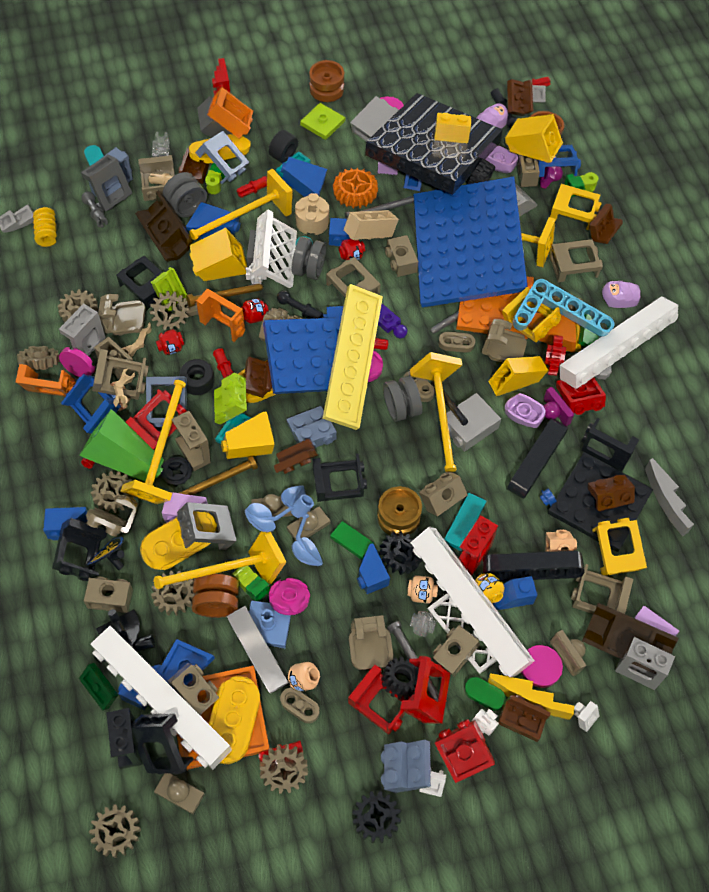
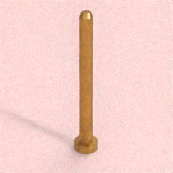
[186,284,263,307]
[179,456,258,495]

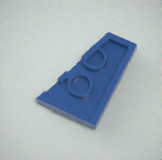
[158,639,215,691]

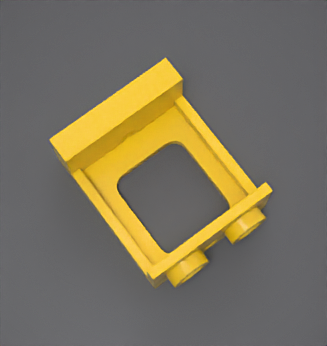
[550,184,601,230]
[502,287,561,343]
[592,518,647,576]

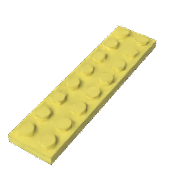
[322,284,383,430]

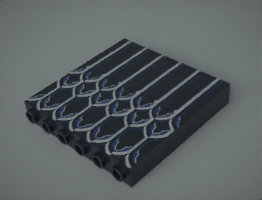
[365,93,503,195]

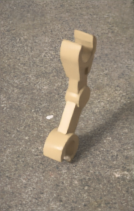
[122,323,152,358]
[113,369,135,408]

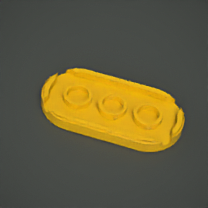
[189,134,251,163]
[140,511,217,570]
[209,676,260,764]

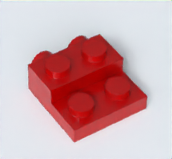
[212,58,230,96]
[556,377,606,415]
[435,719,495,783]

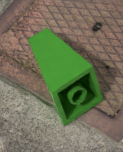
[80,410,164,481]

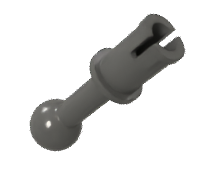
[81,191,108,228]

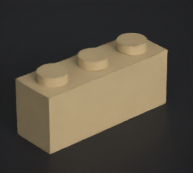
[344,210,399,240]

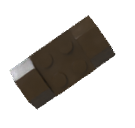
[135,190,192,262]
[582,603,679,674]

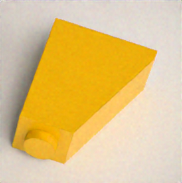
[488,356,548,396]
[221,412,275,459]

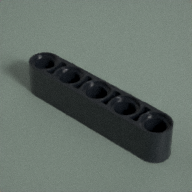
[507,418,569,499]
[483,551,585,581]

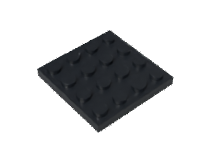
[548,452,653,552]

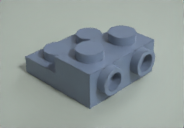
[287,406,336,449]
[381,740,431,793]

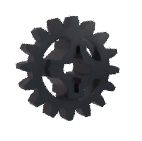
[379,531,422,575]
[352,791,401,843]

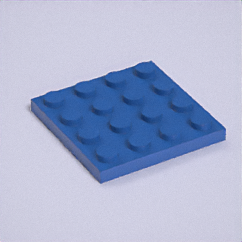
[263,318,338,394]

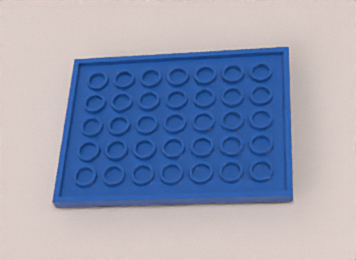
[414,177,528,307]

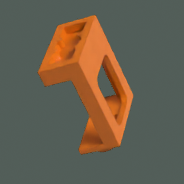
[196,289,245,342]
[16,364,76,397]

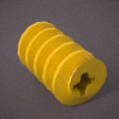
[33,207,57,247]

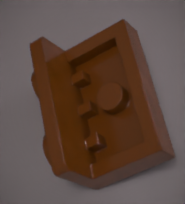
[507,79,533,116]
[179,148,209,184]
[589,204,623,244]
[244,357,272,398]
[274,439,318,474]
[588,475,635,511]
[498,695,551,742]

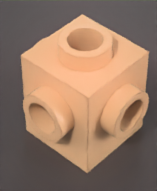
[545,530,577,552]

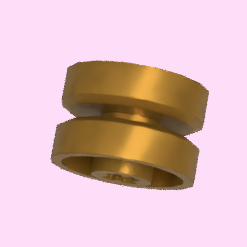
[377,486,422,536]

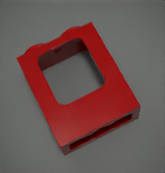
[126,389,187,450]
[458,515,498,576]
[400,656,450,723]
[348,665,414,735]

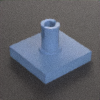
[249,601,291,648]

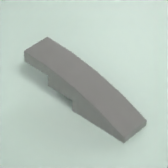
[645,458,694,537]
[227,606,288,694]

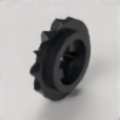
[161,457,192,487]

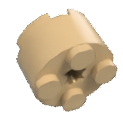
[295,193,329,235]

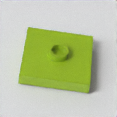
[300,103,345,140]

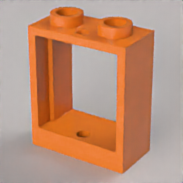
[207,87,253,139]

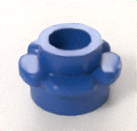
[540,488,557,506]

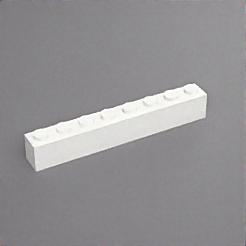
[560,296,678,389]
[410,527,535,677]
[91,626,232,770]

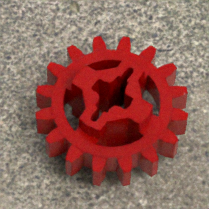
[544,335,566,376]

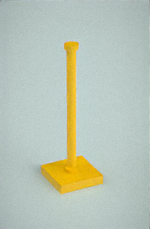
[189,169,292,240]
[521,217,555,267]
[410,352,462,472]
[120,380,186,504]
[154,531,286,589]

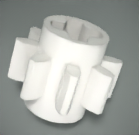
[246,263,267,284]
[472,709,499,736]

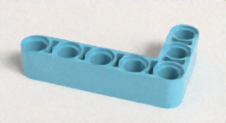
[512,279,614,337]

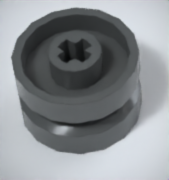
[162,172,207,217]
[291,237,326,280]
[383,375,422,422]

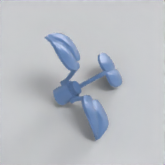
[245,485,323,566]

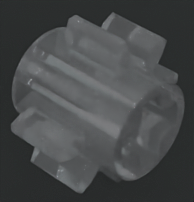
[409,611,437,637]

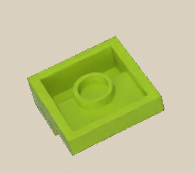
[214,373,247,425]

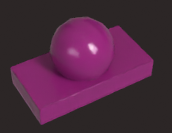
[540,155,563,189]
[543,387,574,426]

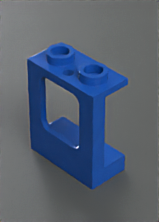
[538,145,581,177]
[61,374,121,433]

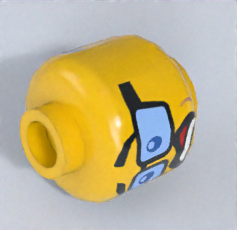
[475,573,504,604]

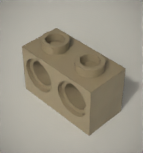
[168,663,219,715]

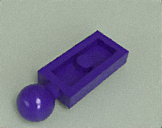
[378,303,408,339]

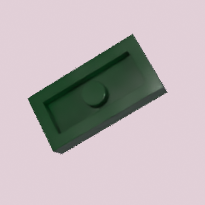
[79,663,119,711]

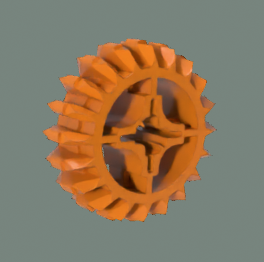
[333,167,378,209]

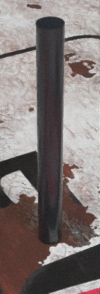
[431,380,468,426]

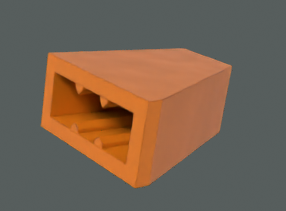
[528,313,576,352]

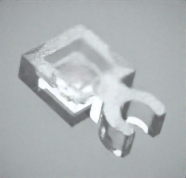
[152,132,170,157]

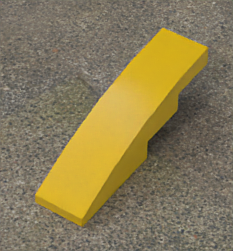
[488,673,574,720]

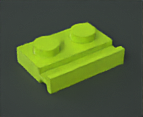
[151,267,187,312]

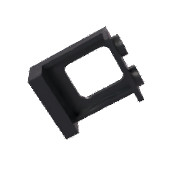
[116,256,163,311]
[581,418,640,472]
[312,454,367,502]
[52,518,107,581]
[106,708,142,769]
[131,713,194,774]

